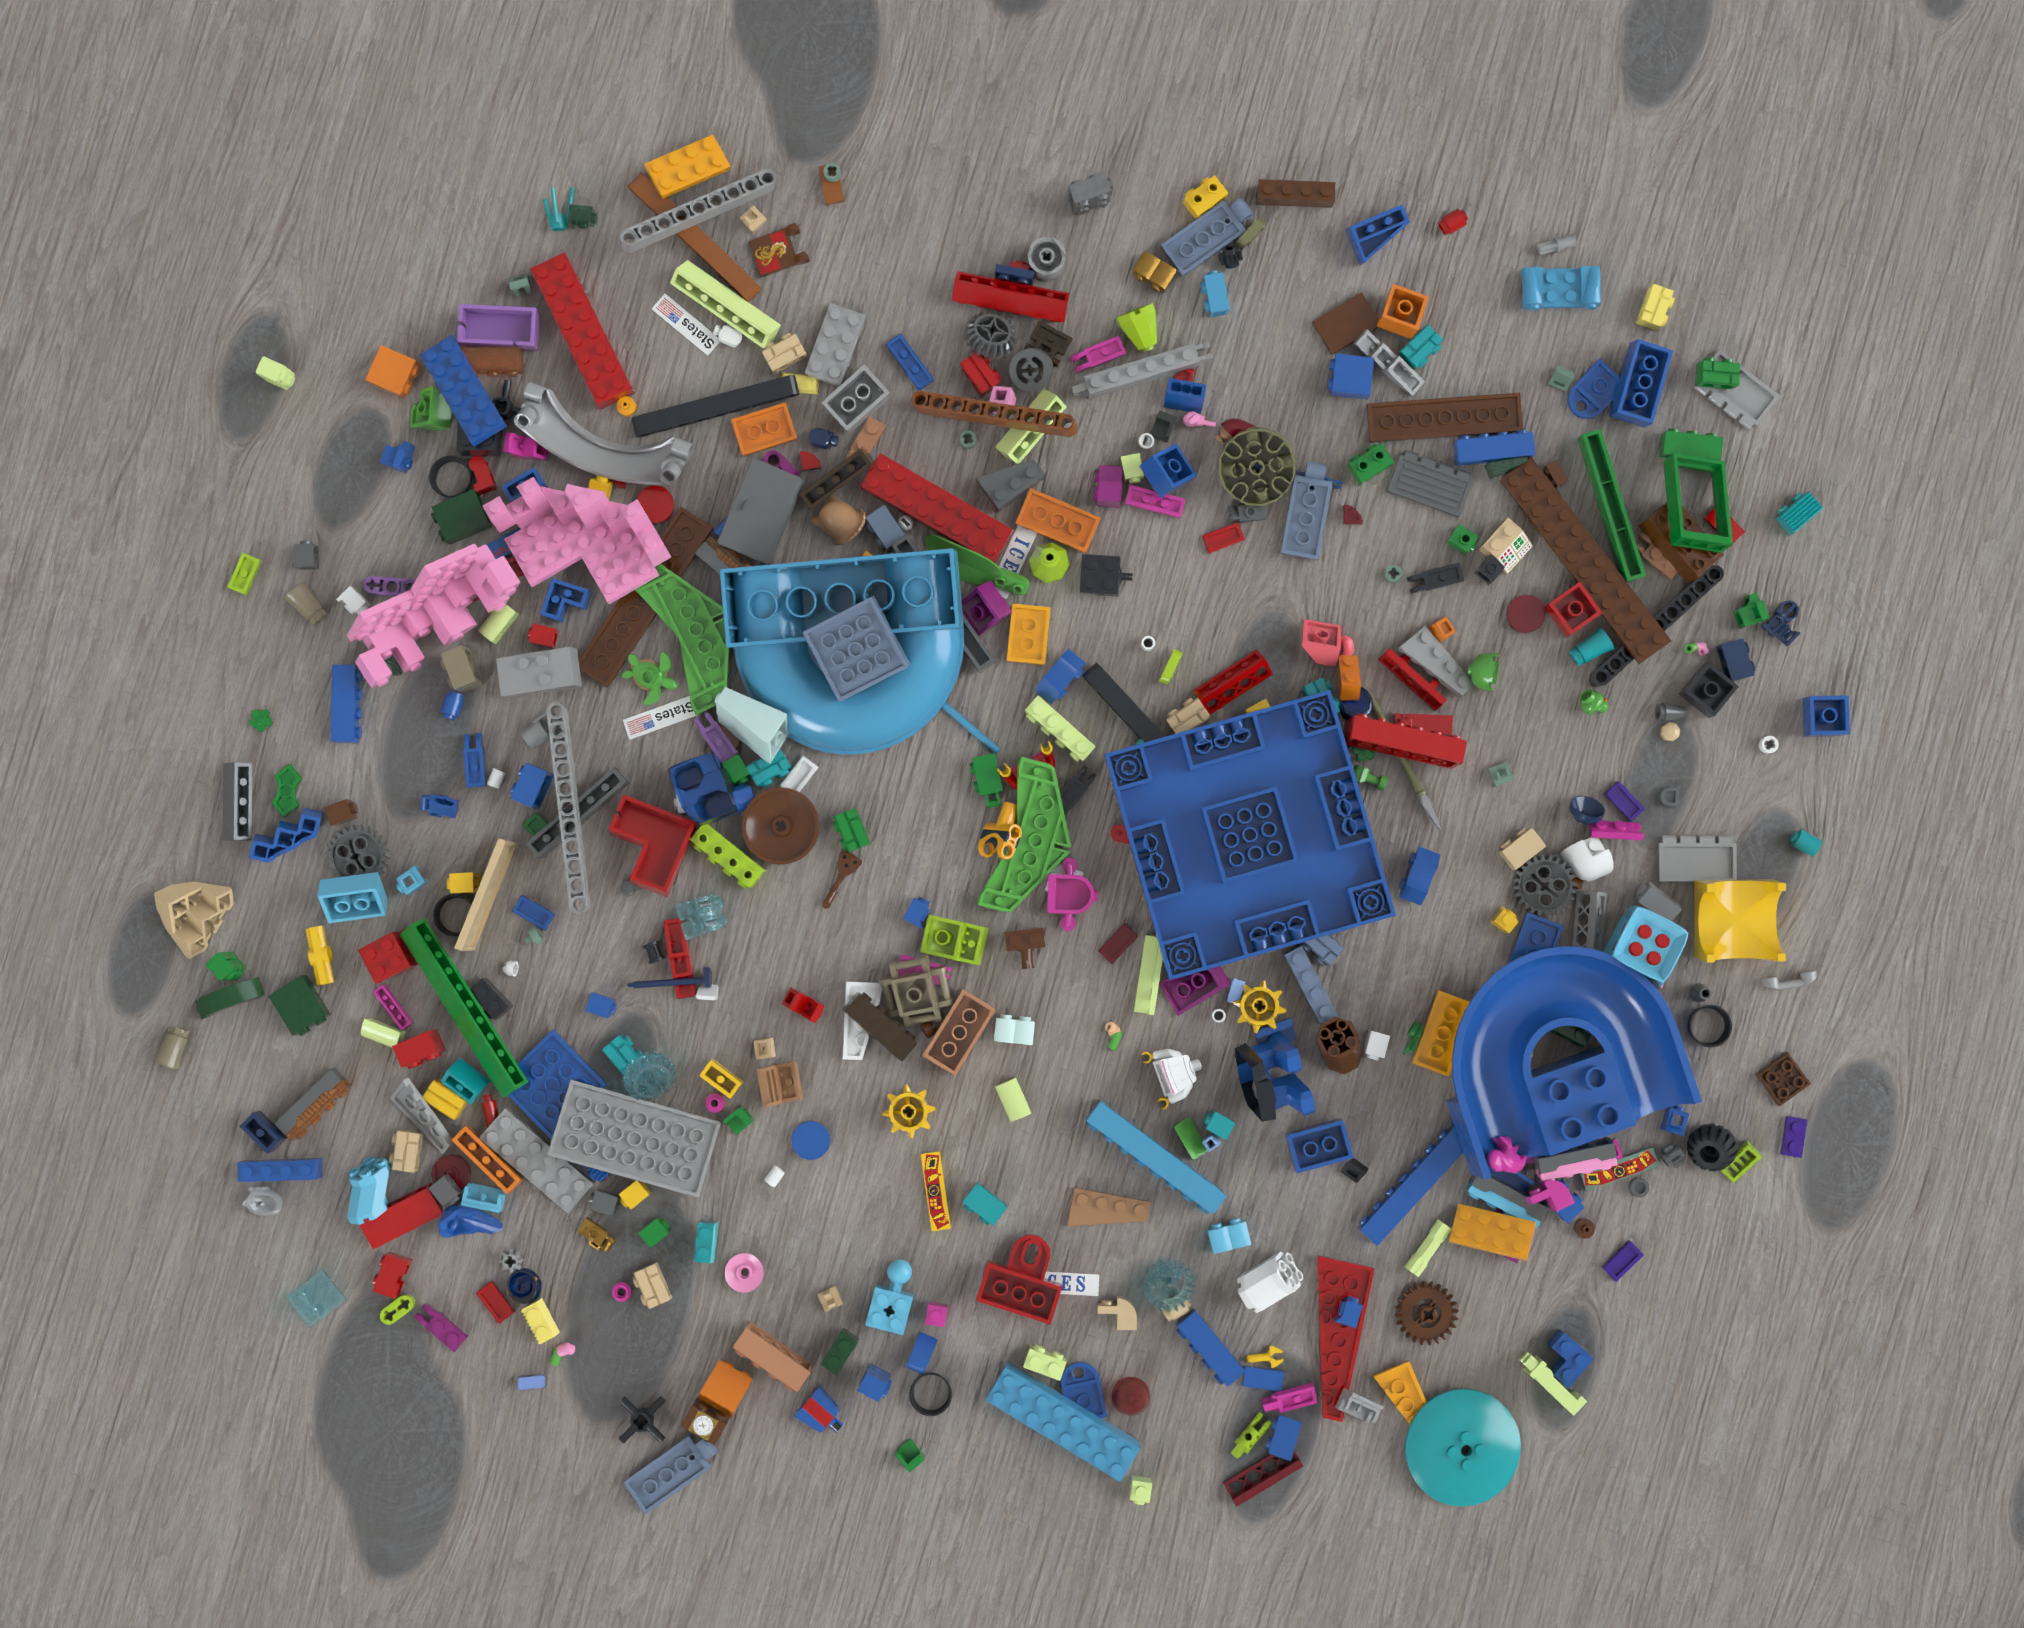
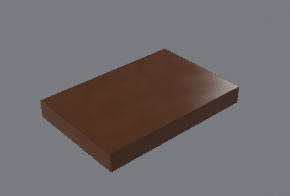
[1312,292,1379,355]

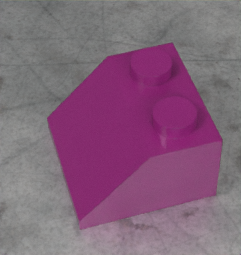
[962,580,1012,636]

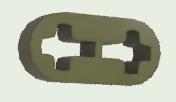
[1236,217,1267,251]

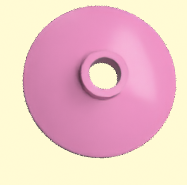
[725,1253,764,1293]

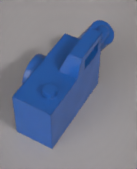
[421,794,459,818]

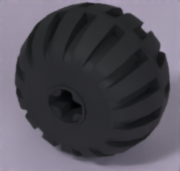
[1687,1124,1737,1172]

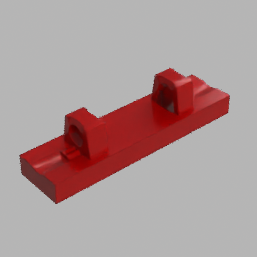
[1378,648,1447,711]

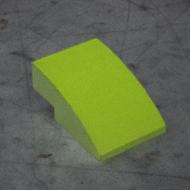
[920,914,989,966]

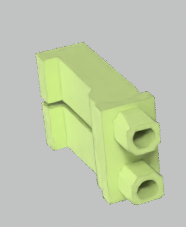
[1518,1351,1587,1415]

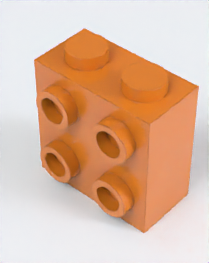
[365,345,420,399]
[698,1360,753,1418]

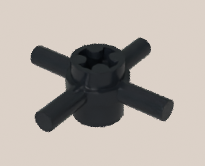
[492,380,521,438]
[619,1396,666,1443]

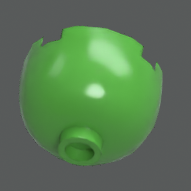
[1468,652,1500,692]

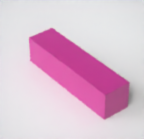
[373,984,414,1031]

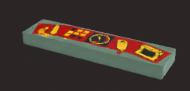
[1579,1147,1660,1191]

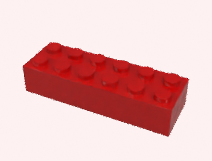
[1343,714,1467,769]

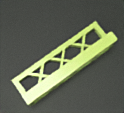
[1134,935,1163,1015]

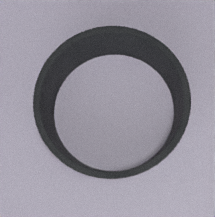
[429,456,472,498]
[433,894,472,936]
[1688,1005,1732,1048]
[909,1373,952,1416]

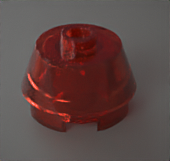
[1111,1377,1150,1416]

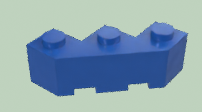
[249,807,323,863]

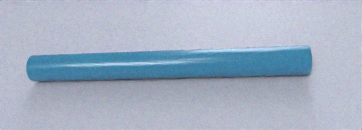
[942,702,1000,754]

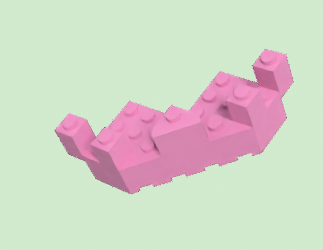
[483,477,671,604]
[347,543,520,688]

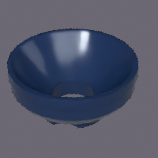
[1570,796,1605,825]

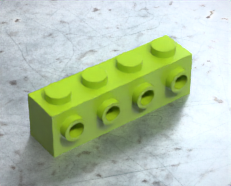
[690,824,766,889]

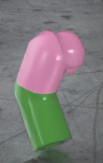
[1684,642,1709,656]
[549,1342,575,1366]

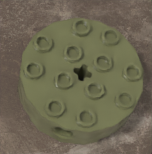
[1219,427,1297,506]

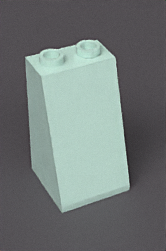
[715,687,789,763]

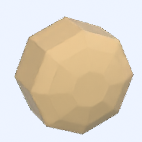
[1660,722,1680,741]

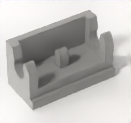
[1335,1388,1384,1423]

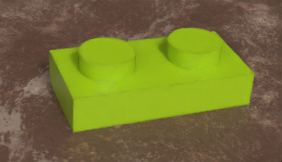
[227,552,262,596]

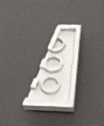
[842,981,883,1060]

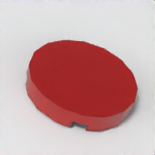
[636,485,675,524]

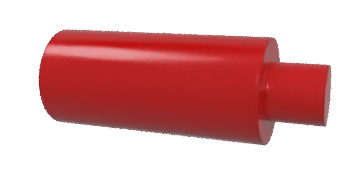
[482,1094,499,1128]

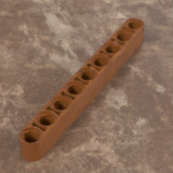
[627,172,762,302]
[911,391,1078,437]

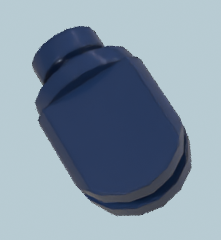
[809,428,839,449]

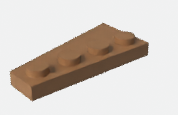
[1067,1187,1151,1226]

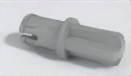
[1537,234,1576,255]

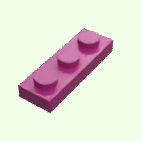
[1125,485,1185,518]

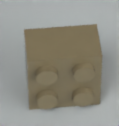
[440,645,484,693]

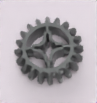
[965,311,1016,360]

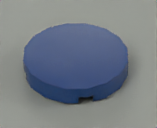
[792,1121,831,1160]

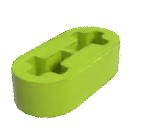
[1159,649,1183,686]
[380,1294,415,1325]

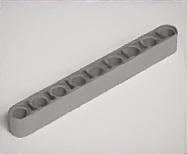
[620,169,776,253]

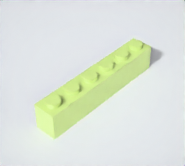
[670,260,781,349]

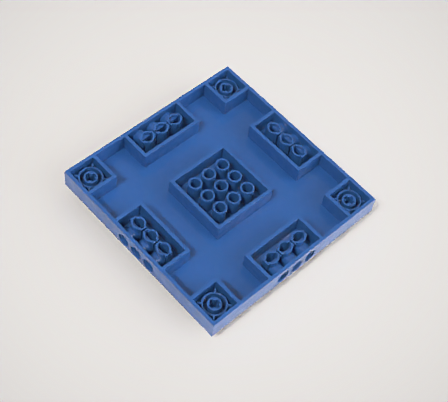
[1104,690,1396,980]

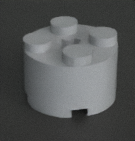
[1028,237,1066,281]

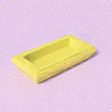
[781,372,819,395]

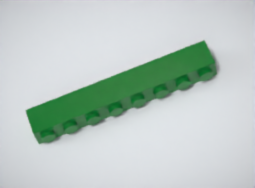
[1577,429,1646,583]

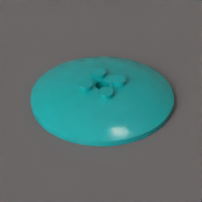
[1405,1388,1521,1506]

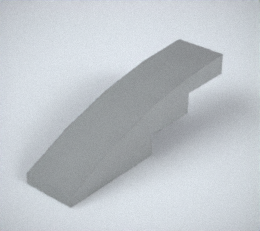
[1353,330,1425,396]

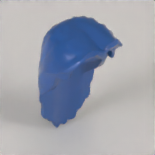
[438,1205,503,1238]

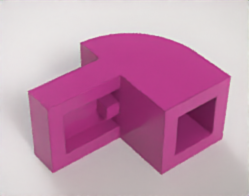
[503,432,548,461]
[1525,1180,1575,1211]

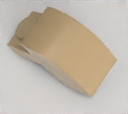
[1097,1296,1137,1330]

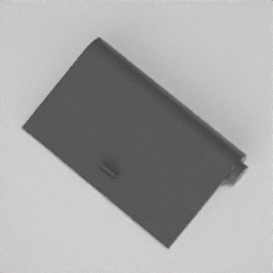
[717,457,805,566]

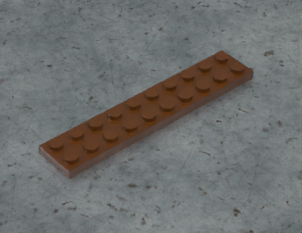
[579,507,714,688]

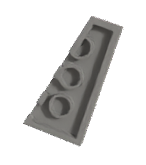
[1397,626,1474,697]
[390,1077,454,1154]

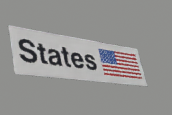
[652,293,720,356]
[623,696,700,740]

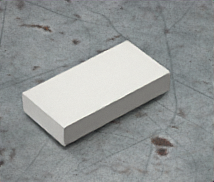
[780,756,819,792]

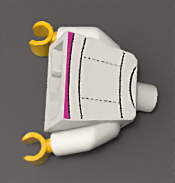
[1141,1049,1202,1110]

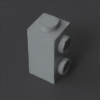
[1636,882,1682,921]

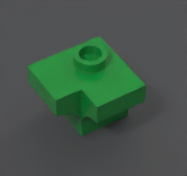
[1733,592,1770,629]

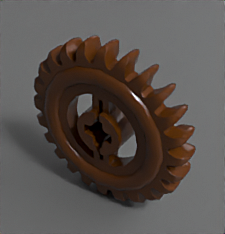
[1394,1281,1459,1346]

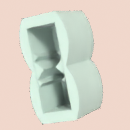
[994,1014,1035,1045]

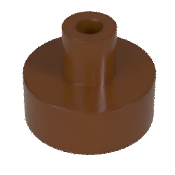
[1574,1218,1595,1239]

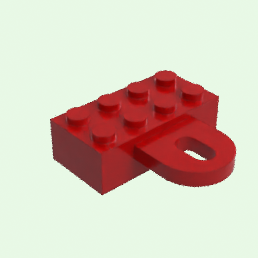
[976,1234,1062,1325]

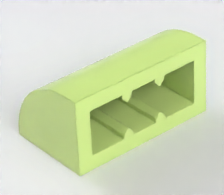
[478,604,520,644]
[361,1018,406,1048]
[995,1077,1032,1122]

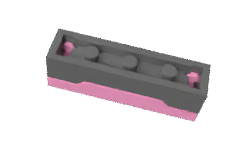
[1533,1137,1618,1181]

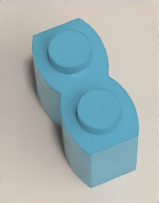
[1207,1218,1251,1254]

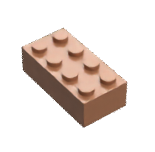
[922,989,996,1076]
[733,1321,814,1392]

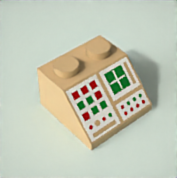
[1479,517,1533,574]

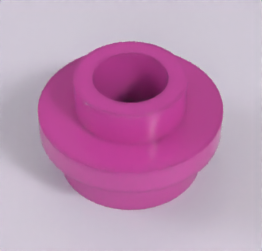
[705,1093,725,1113]
[612,1282,631,1302]

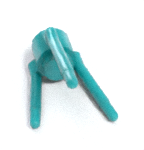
[543,187,574,231]

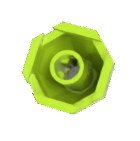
[1115,303,1157,352]
[1029,542,1070,584]

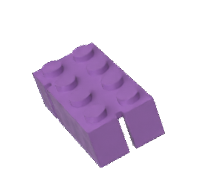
[457,304,540,351]

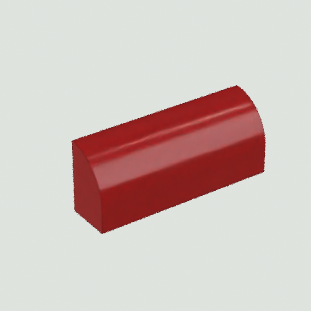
[359,1182,443,1250]

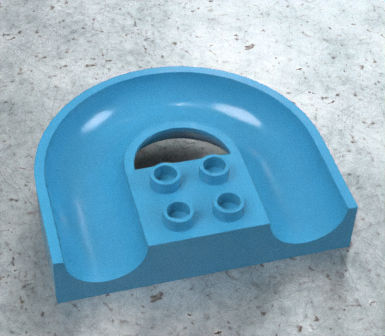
[720,548,964,755]

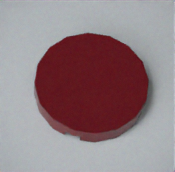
[1506,594,1546,633]
[431,1154,471,1190]

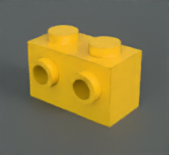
[1183,175,1229,220]

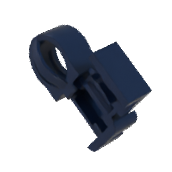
[1761,600,1801,646]

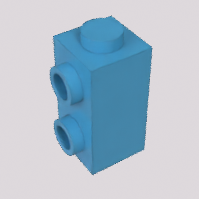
[1200,271,1230,318]

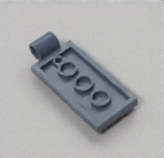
[1160,198,1253,278]
[1280,461,1333,560]
[623,1434,718,1515]

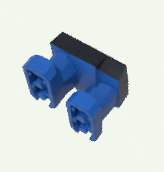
[668,752,755,826]
[1235,1031,1315,1122]

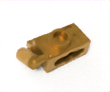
[577,1217,615,1252]

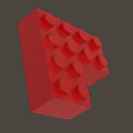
[608,794,697,897]

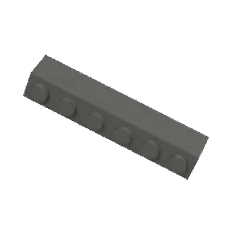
[526,767,630,859]

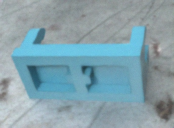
[461,1182,506,1213]

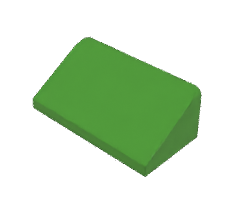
[1173,1116,1208,1160]

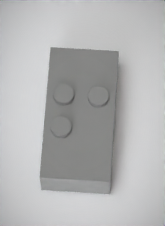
[496,647,582,698]

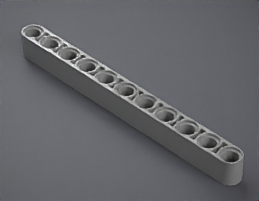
[547,702,590,914]

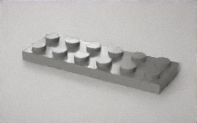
[479,1108,594,1213]

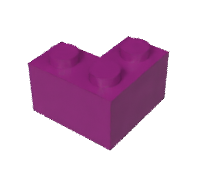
[1093,465,1123,508]

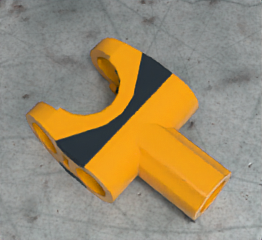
[978,802,1022,859]

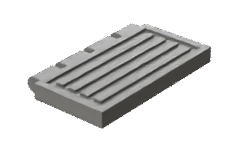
[1694,349,1780,430]
[1657,835,1737,882]

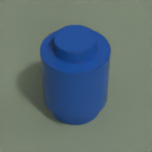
[440,691,464,721]

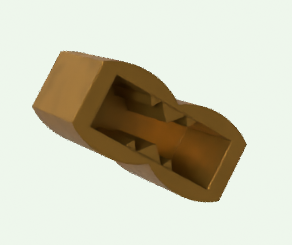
[1132,250,1177,293]

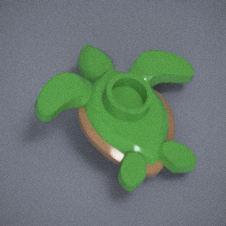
[622,652,678,705]

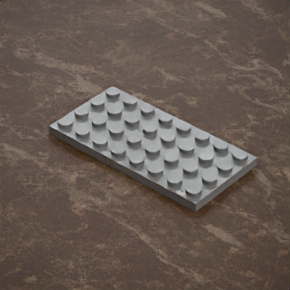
[547,1080,721,1198]

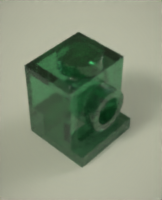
[568,204,598,229]

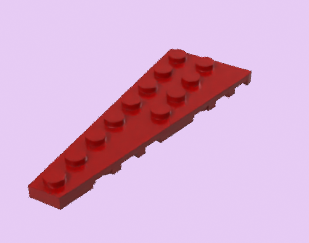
[1317,1255,1375,1422]

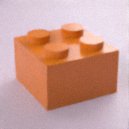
[1377,284,1429,339]

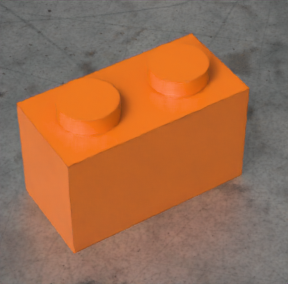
[1336,655,1361,700]

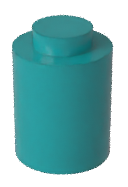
[1790,829,1822,857]

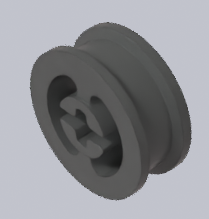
[1009,348,1054,392]

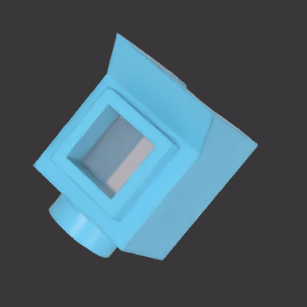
[396,866,429,895]

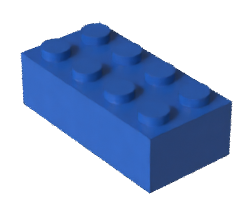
[1609,339,1673,428]

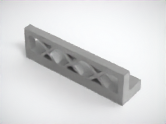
[1572,890,1607,952]

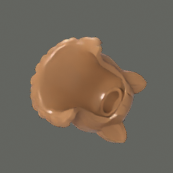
[811,495,866,546]

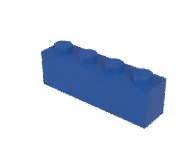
[1453,430,1536,466]
[330,665,363,743]
[237,1158,322,1182]
[1176,1309,1245,1387]

